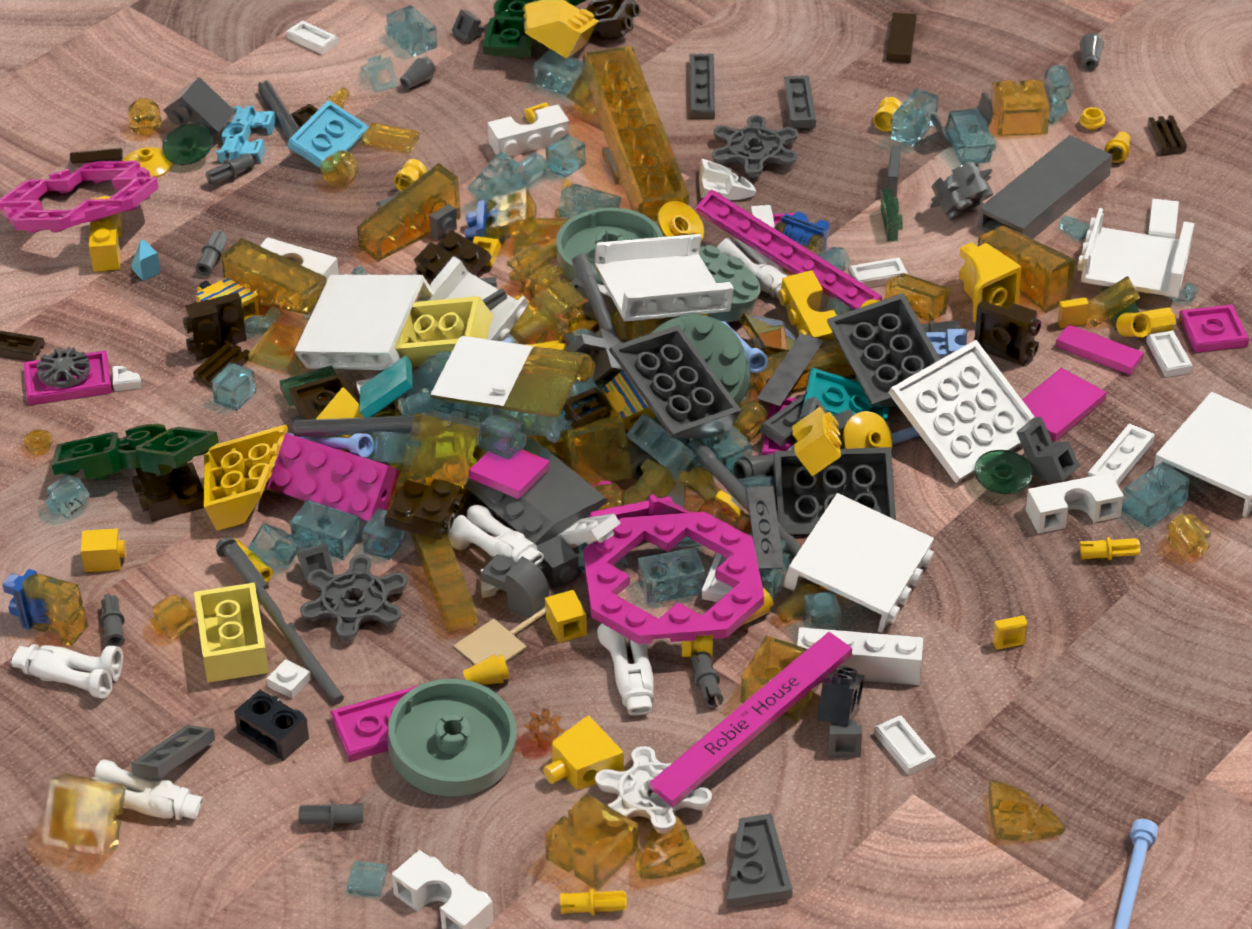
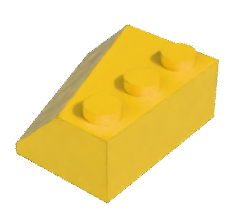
[523,0,598,58]
[204,424,288,531]

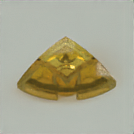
[988,779,1065,841]
[635,814,706,879]

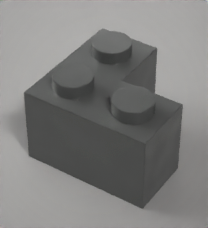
[163,77,236,138]

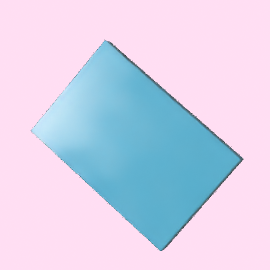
[287,100,370,174]

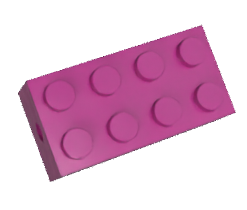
[267,433,401,526]

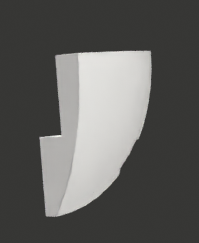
[699,159,756,200]

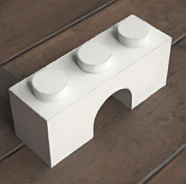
[487,105,570,159]
[251,237,339,296]
[1026,473,1124,534]
[392,850,494,929]

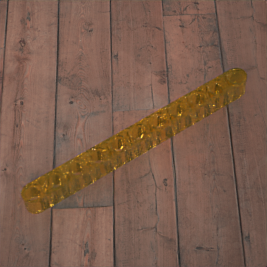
[372,407,478,633]

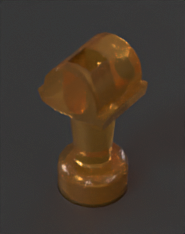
[697,500,752,534]

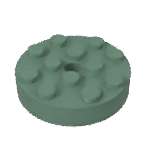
[556,208,663,285]
[693,245,761,322]
[651,315,750,405]
[388,679,516,797]

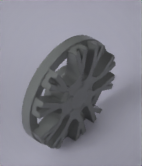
[37,347,90,388]

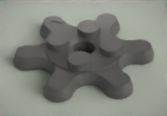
[712,115,798,178]
[300,555,407,641]

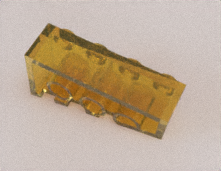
[357,163,461,262]
[978,225,1075,313]
[221,238,327,315]

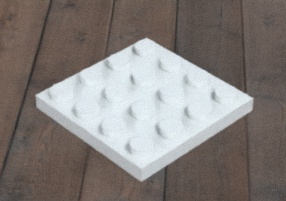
[888,340,1035,483]

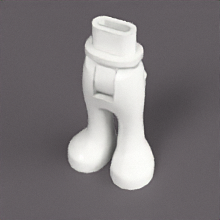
[717,237,789,298]
[447,505,544,566]
[597,624,655,715]
[11,644,123,698]
[84,759,203,821]

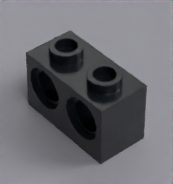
[817,667,865,726]
[234,689,309,761]

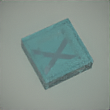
[347,861,387,897]

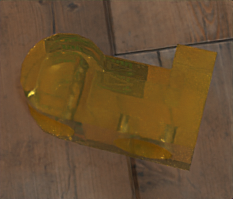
[623,459,676,505]

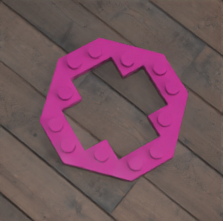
[0,161,159,233]
[583,512,764,645]

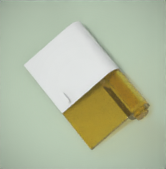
[430,336,595,418]

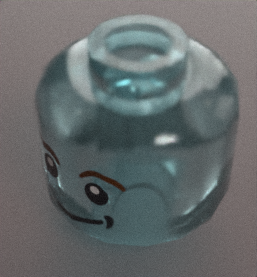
[44,475,90,518]

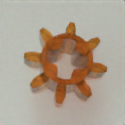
[523,708,565,749]

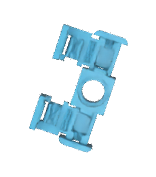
[216,106,277,163]

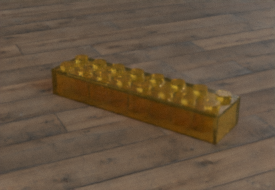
[582,46,690,221]

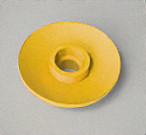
[122,147,173,178]
[657,201,704,241]
[842,411,893,450]

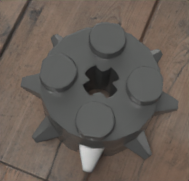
[930,162,994,220]

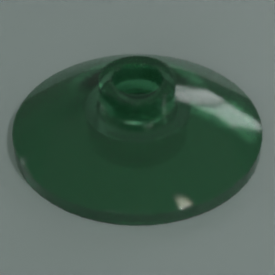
[162,124,213,165]
[974,450,1033,494]

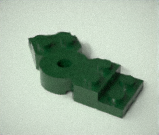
[482,0,587,58]
[51,424,219,480]

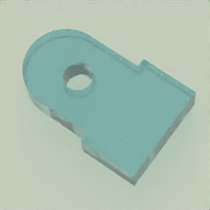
[1059,216,1090,242]

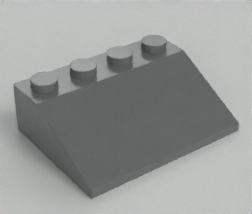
[827,293,941,407]
[609,325,741,439]
[460,437,608,546]
[773,447,896,536]

